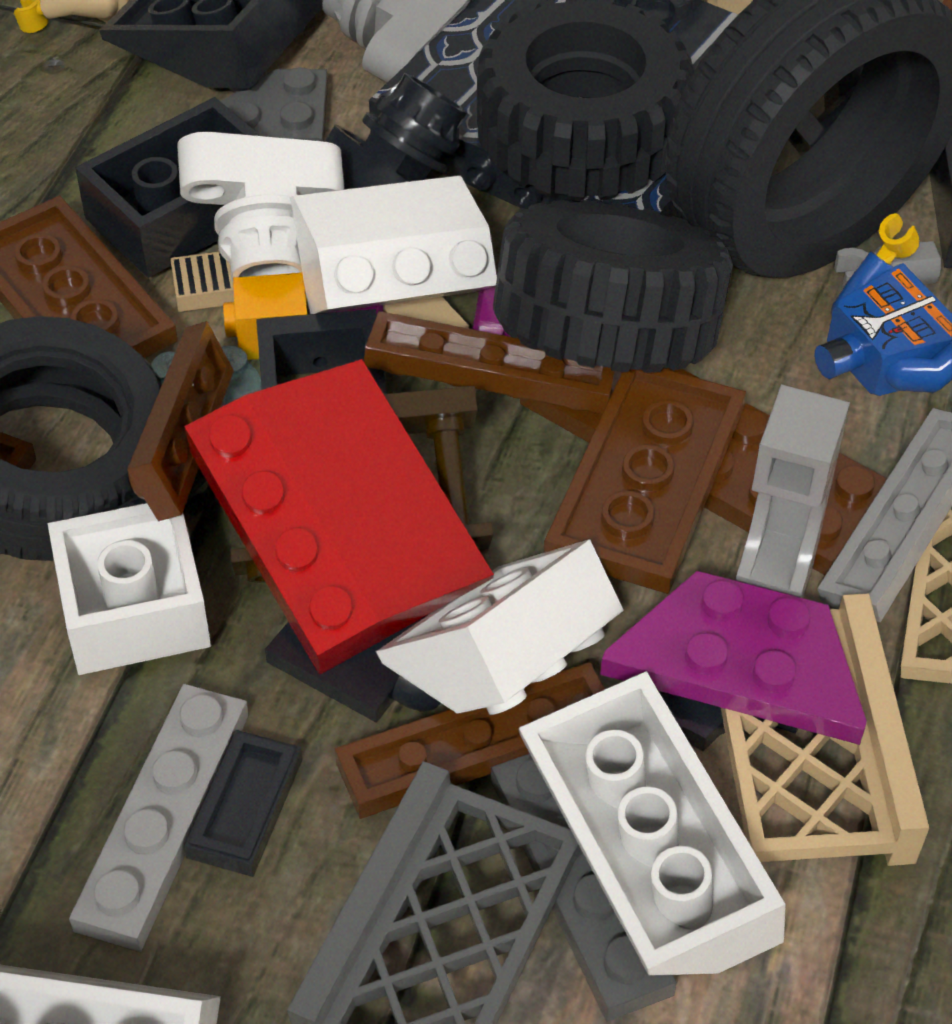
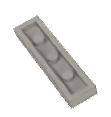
[817,408,952,623]
[69,684,249,952]

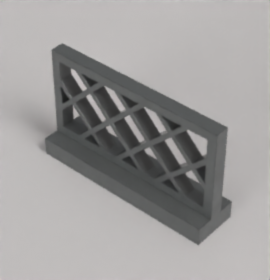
[287,761,581,1024]

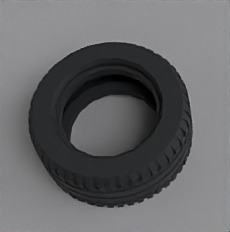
[0,316,162,561]

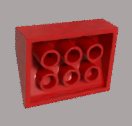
[184,359,494,675]

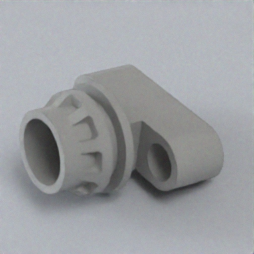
[323,0,474,82]

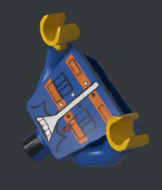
[814,213,952,396]

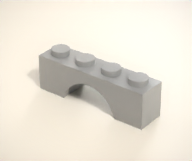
[736,384,850,598]

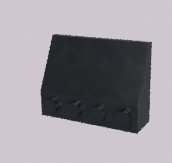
[99,0,323,92]

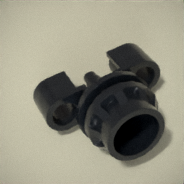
[325,73,467,190]

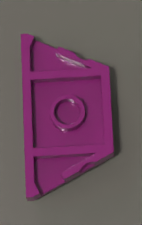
[600,571,867,745]

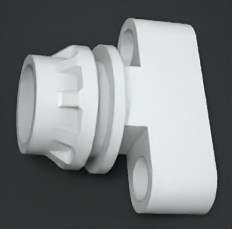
[177,132,344,282]

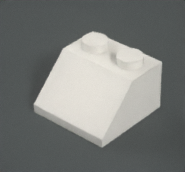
[47,503,211,675]

